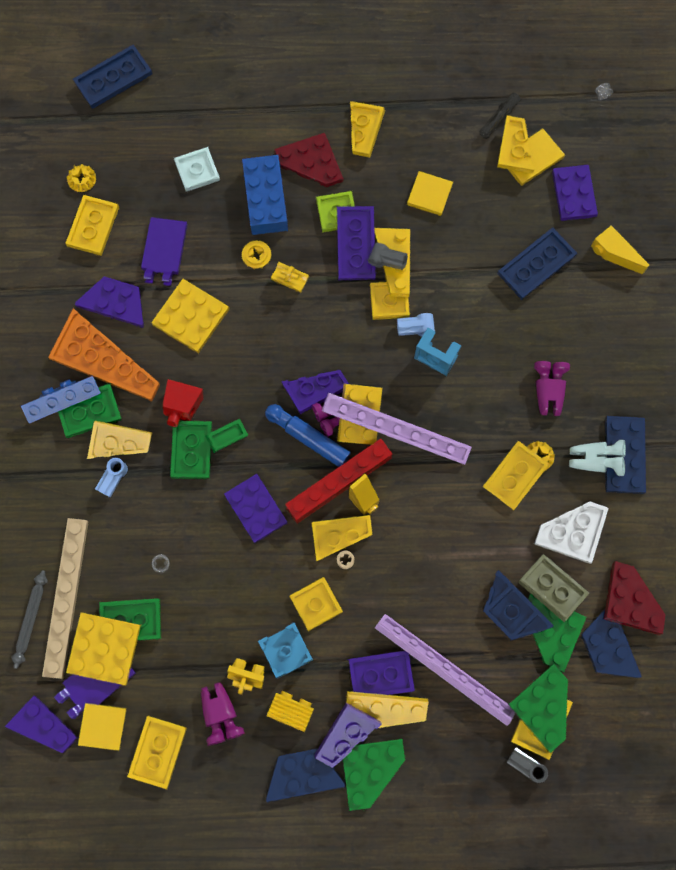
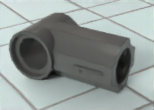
[368,243,408,270]
[506,748,548,783]

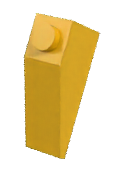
[591,226,649,274]
[349,474,379,515]

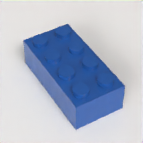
[242,155,288,235]

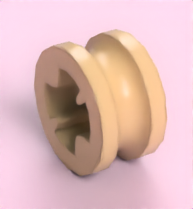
[337,551,354,569]

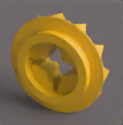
[67,164,96,192]
[242,241,271,270]
[527,441,555,470]

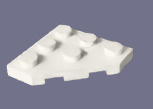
[534,502,608,564]

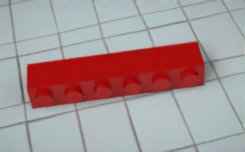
[285,439,392,524]

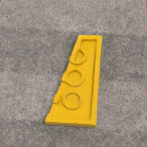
[374,228,410,297]
[346,691,428,728]

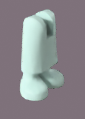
[569,440,626,476]

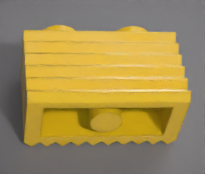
[267,691,314,732]

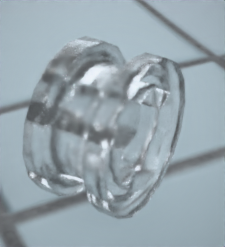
[595,83,613,100]
[152,554,170,573]

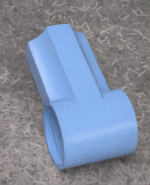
[397,313,435,336]
[95,458,128,498]

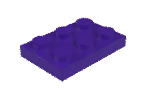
[552,165,598,221]
[224,474,288,544]
[348,651,415,695]

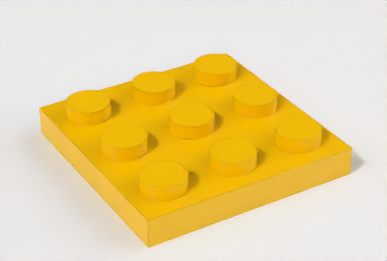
[151,279,229,354]
[66,613,141,686]

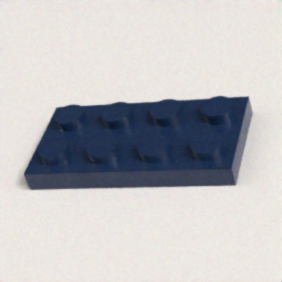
[73,44,152,109]
[497,227,578,300]
[605,416,646,494]

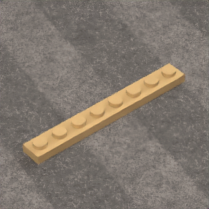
[42,518,89,679]

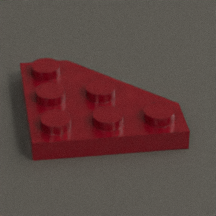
[274,133,343,187]
[604,561,666,635]

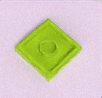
[316,191,355,232]

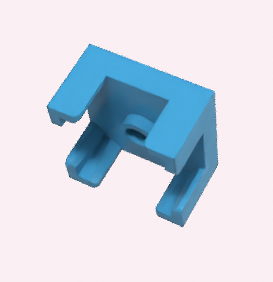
[414,328,461,376]
[258,623,313,679]

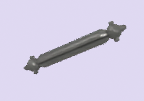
[11,570,48,669]

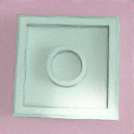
[174,147,220,192]

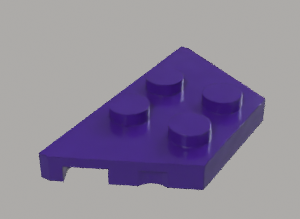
[75,276,144,328]

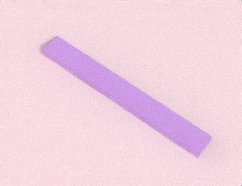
[321,393,472,465]
[375,614,515,726]

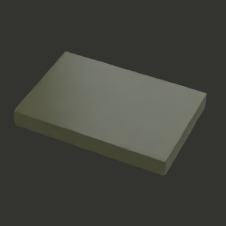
[518,554,589,622]

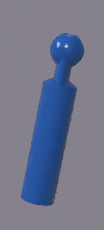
[265,404,351,467]

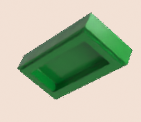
[205,419,248,453]

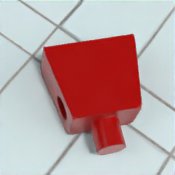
[163,379,203,427]

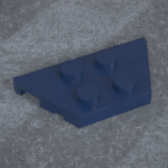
[483,570,554,641]
[581,609,642,678]
[266,749,345,802]

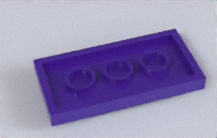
[337,206,376,280]

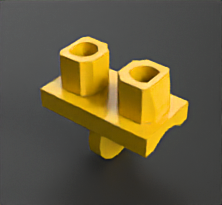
[271,262,309,293]
[227,658,264,695]

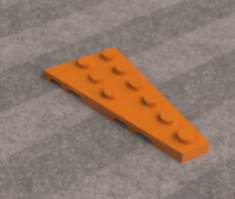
[48,308,160,401]

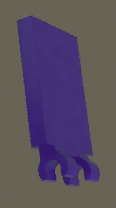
[141,217,187,286]
[54,667,136,719]

